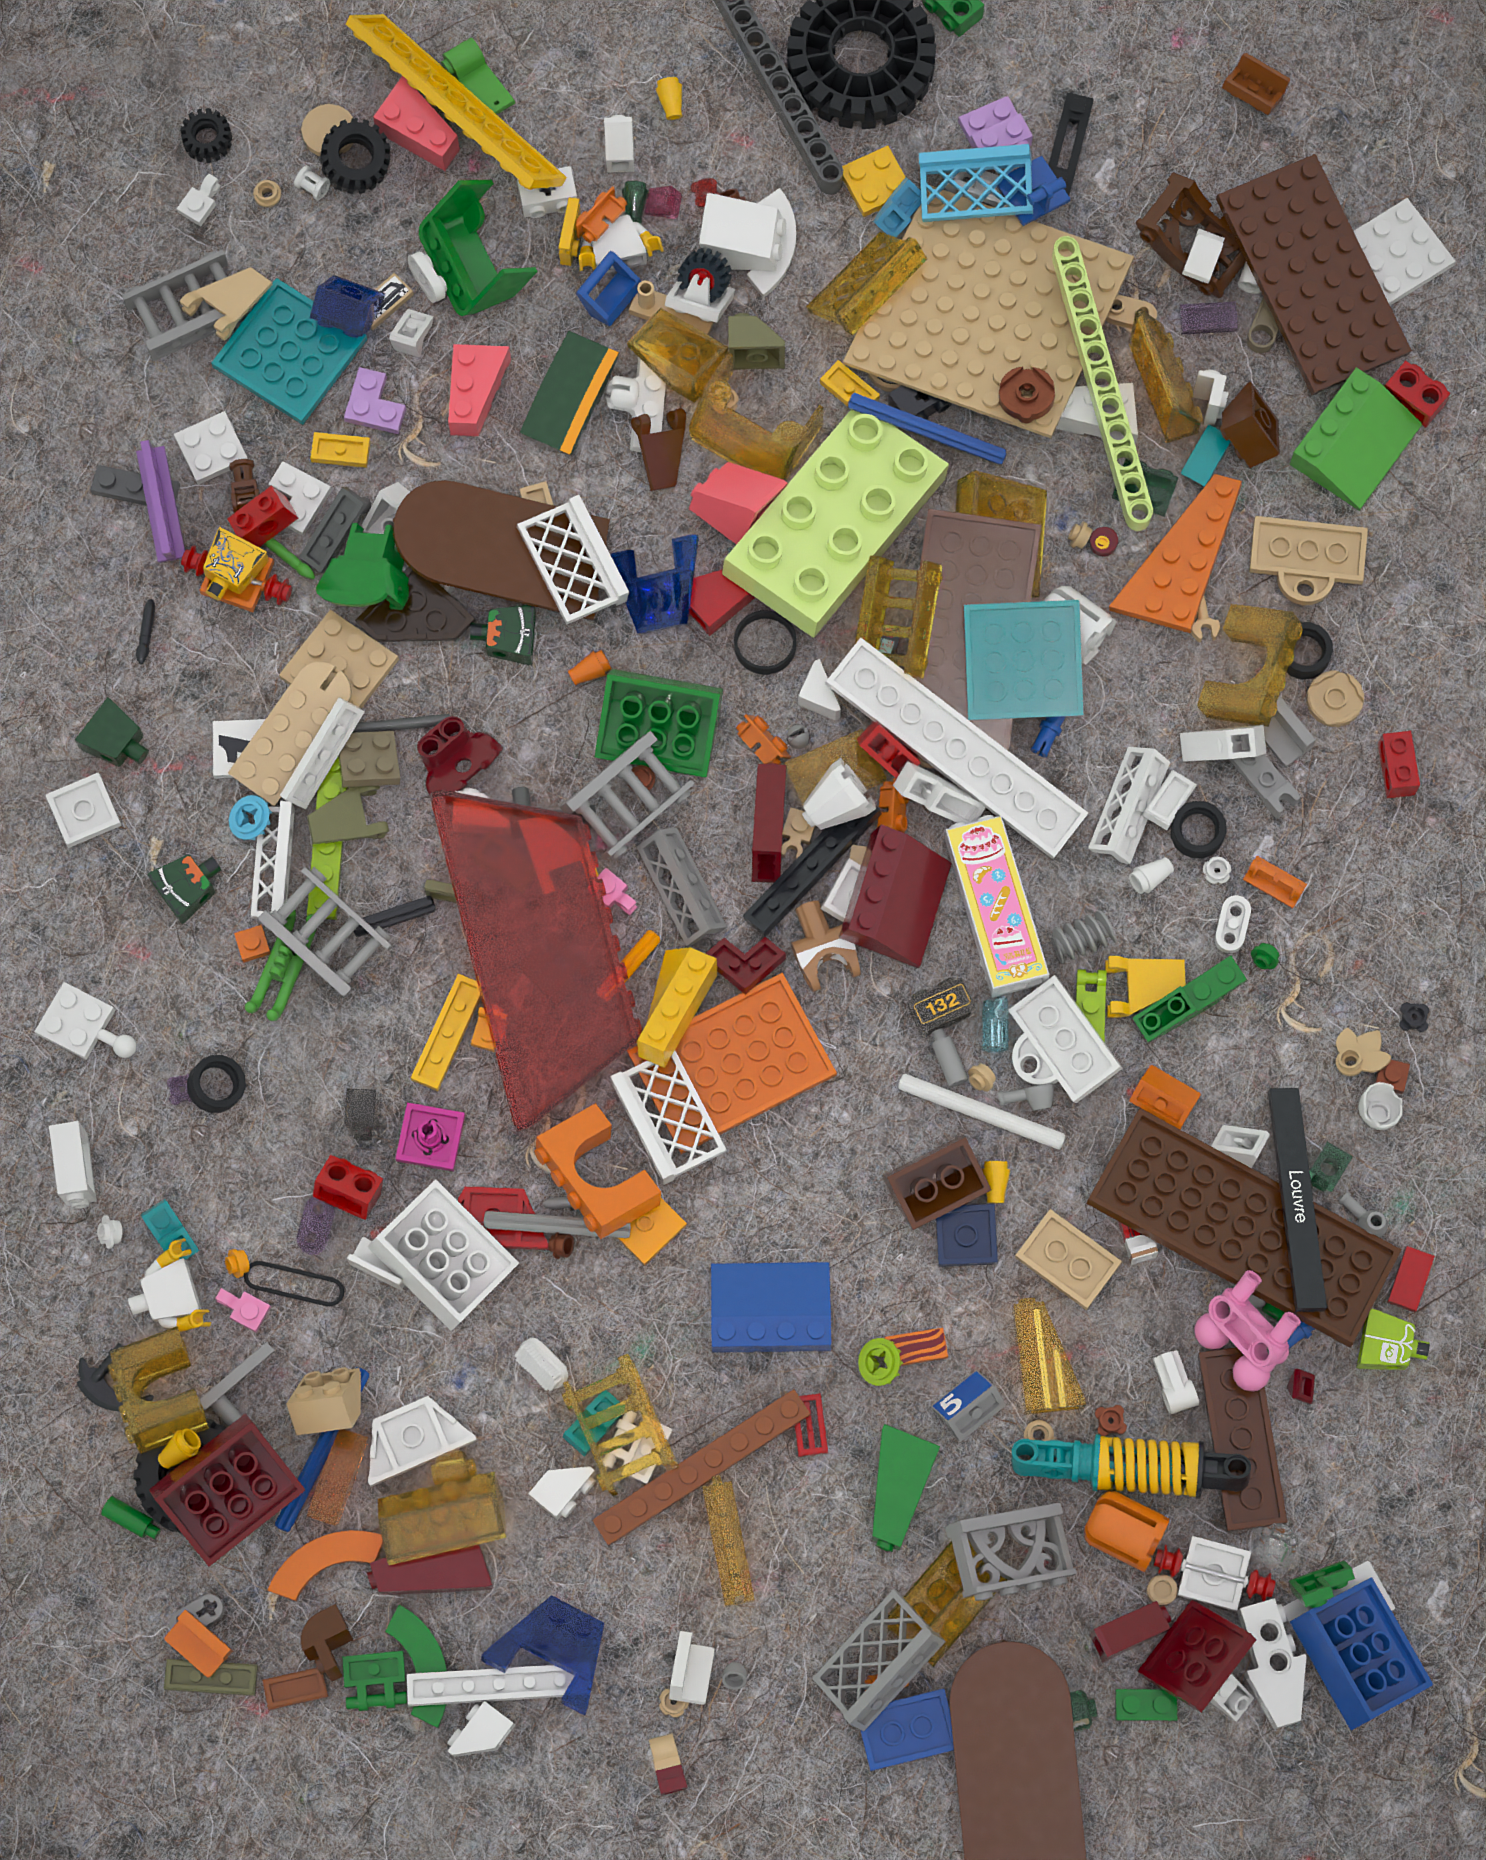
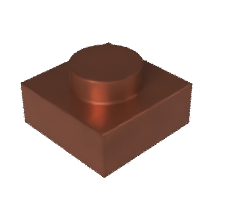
[1375,1059,1410,1094]

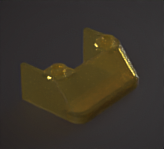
[689,352,824,481]

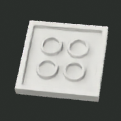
[1354,198,1456,306]

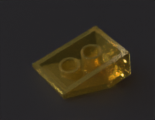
[627,308,728,403]

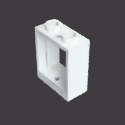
[49,1121,97,1209]

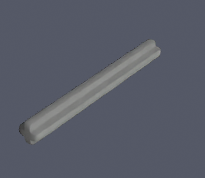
[484,1211,631,1238]

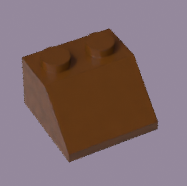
[1220,382,1280,468]

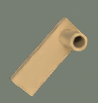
[629,280,714,340]

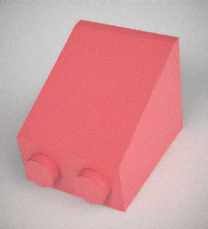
[689,462,788,545]

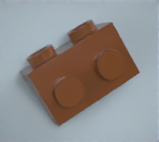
[1222,53,1290,115]

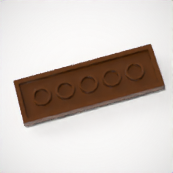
[1198,1347,1287,1532]

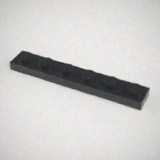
[743,806,882,937]

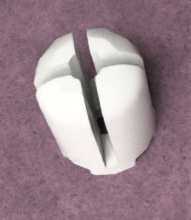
[1043,586,1117,665]

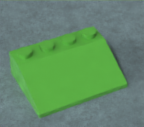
[1289,367,1422,511]

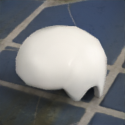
[1358,1082,1402,1130]

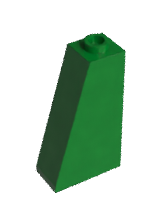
[872,1424,940,1553]

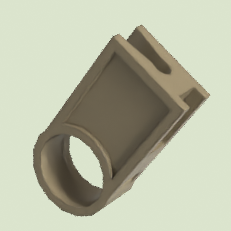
[1247,297,1279,353]

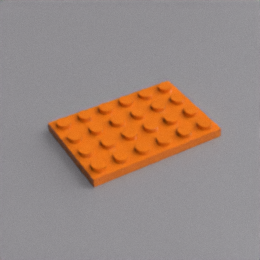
[627,972,837,1154]

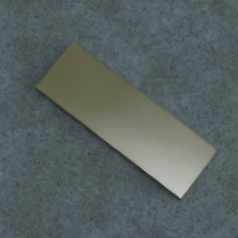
[164,1659,259,1696]

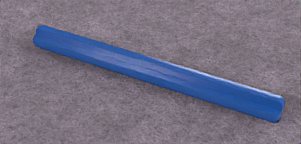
[848,393,1006,465]
[275,1367,369,1532]

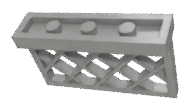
[812,1589,946,1731]

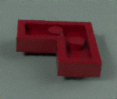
[705,937,786,995]

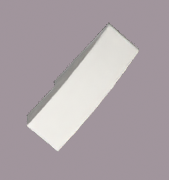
[893,761,985,824]

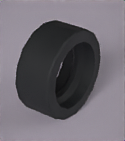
[1277,622,1333,679]
[1171,801,1227,858]
[187,1055,246,1113]

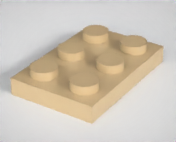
[1015,1209,1122,1310]

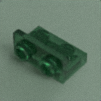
[1112,459,1178,517]

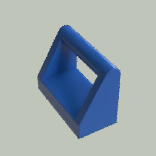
[576,251,641,326]

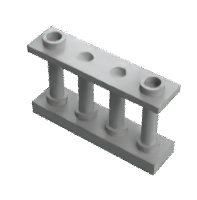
[122,249,252,362]
[560,731,694,860]
[257,867,393,997]

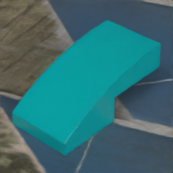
[1181,425,1231,486]
[140,1199,200,1260]
[563,1389,627,1457]

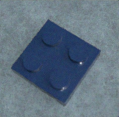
[936,1204,998,1267]

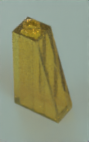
[1012,1298,1086,1415]

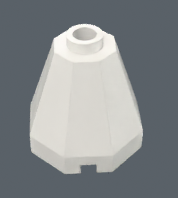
[802,758,876,830]

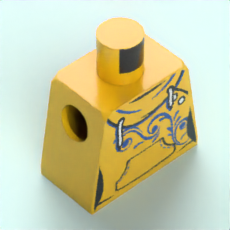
[203,527,269,600]

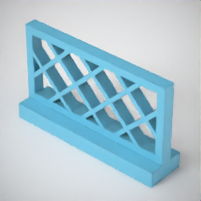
[919,144,1033,222]

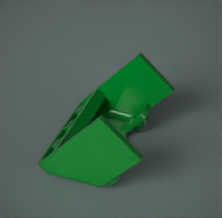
[419,179,538,316]

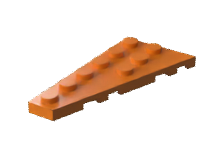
[1109,474,1242,634]

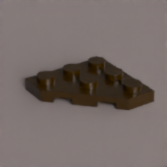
[355,567,476,642]

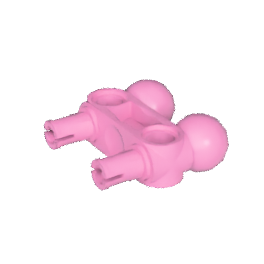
[1194,1270,1301,1392]

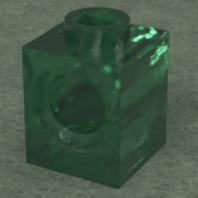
[1309,1141,1353,1192]

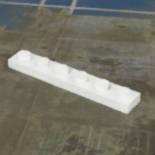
[407,1663,591,1707]

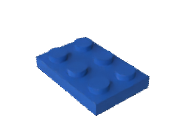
[860,1688,954,1772]

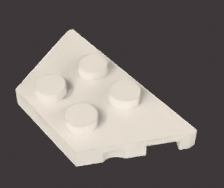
[368,1396,477,1487]

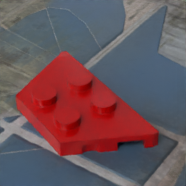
[458,1186,549,1250]

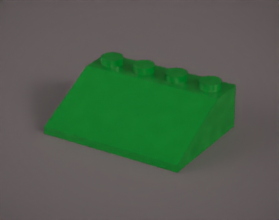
[594,669,724,778]

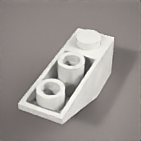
[1180,725,1266,761]

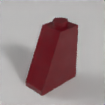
[1089,1601,1172,1663]

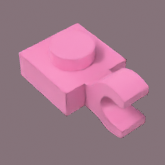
[587,868,638,916]
[215,1288,271,1333]

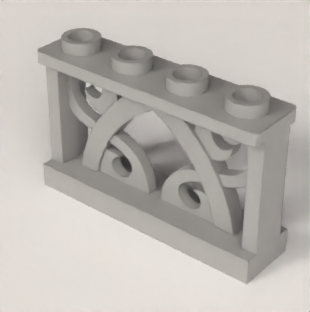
[945,1503,1077,1601]

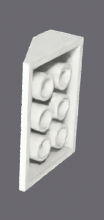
[368,1179,519,1331]

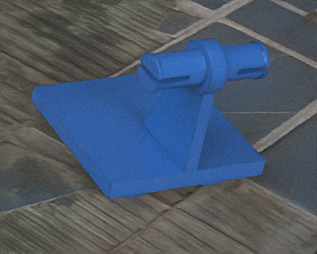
[997,156,1070,226]

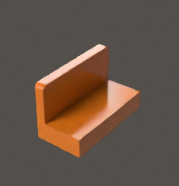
[1129,1065,1201,1129]
[164,1610,233,1678]

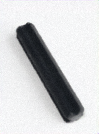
[353,896,436,937]

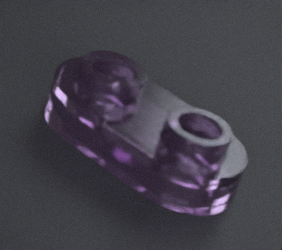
[297,1197,335,1255]

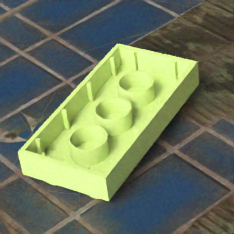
[722,409,949,638]

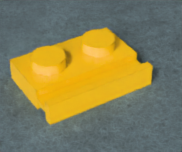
[558,197,581,266]

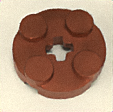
[998,367,1055,424]

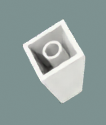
[699,193,786,271]

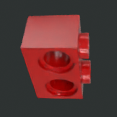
[1385,360,1450,428]
[1378,731,1420,798]
[312,1155,384,1220]

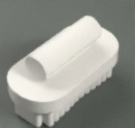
[515,1338,568,1391]

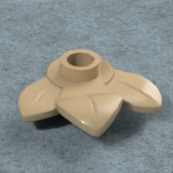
[1336,1028,1391,1076]

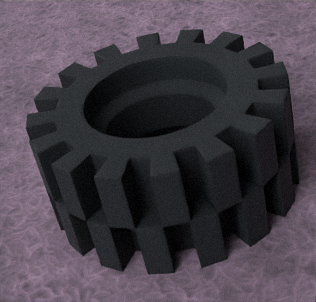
[180,108,232,163]

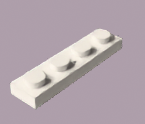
[280,697,365,809]

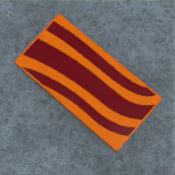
[884,1328,948,1366]

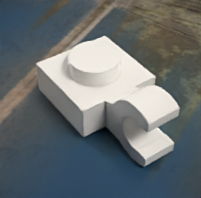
[177,174,221,227]

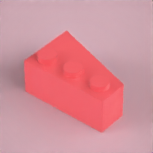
[373,76,460,171]
[448,344,511,436]

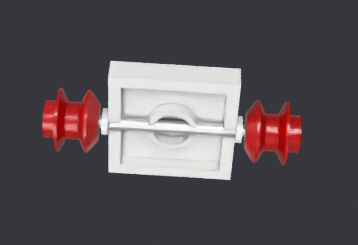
[1153,1536,1276,1612]

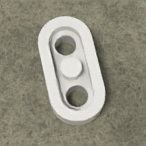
[408,251,447,303]
[1215,895,1251,953]

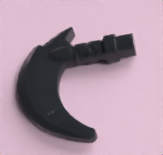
[77,1342,154,1412]

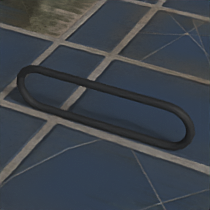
[244,1261,344,1306]

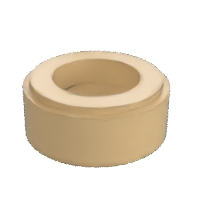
[1147,1574,1178,1606]

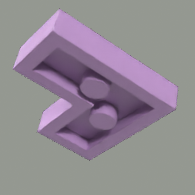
[344,367,406,434]

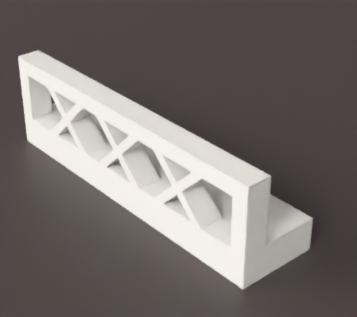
[1088,747,1170,864]
[251,801,295,919]

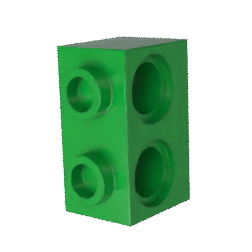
[922,0,984,37]

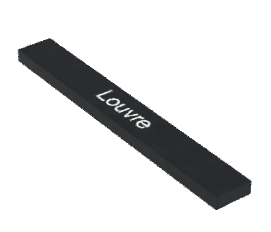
[1268,1088,1327,1312]

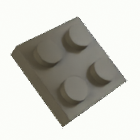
[338,731,401,787]

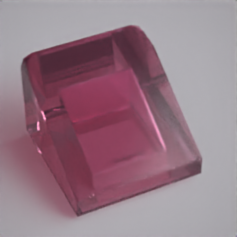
[644,186,682,219]

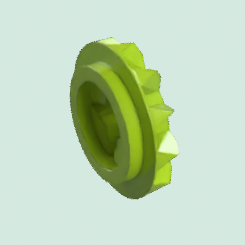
[858,1338,903,1386]

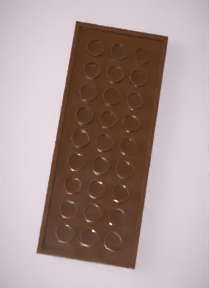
[1086,1108,1402,1348]

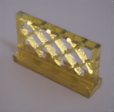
[806,232,927,335]
[702,1475,755,1607]

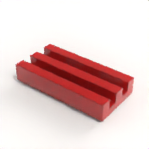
[794,1393,828,1458]

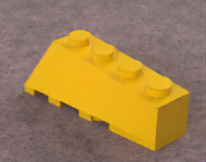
[637,947,717,1068]

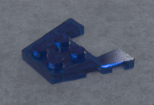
[610,534,699,634]
[481,1595,604,1716]

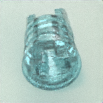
[982,996,1009,1052]

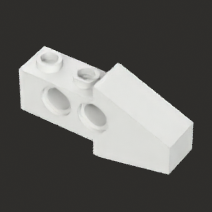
[1237,1598,1306,1729]

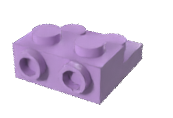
[958,96,1033,148]

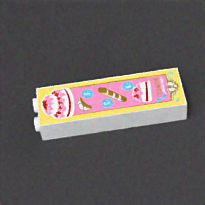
[945,815,1049,998]

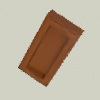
[262,1667,329,1711]

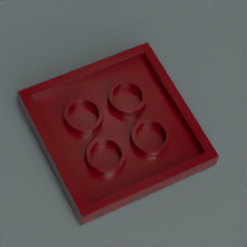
[1137,1600,1257,1713]

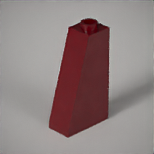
[752,763,786,883]
[367,1527,494,1595]

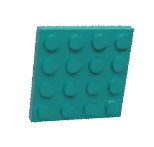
[211,278,368,425]
[964,600,1084,720]

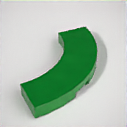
[385,1605,447,1728]

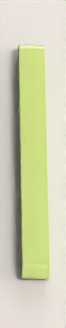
[1052,236,1153,531]

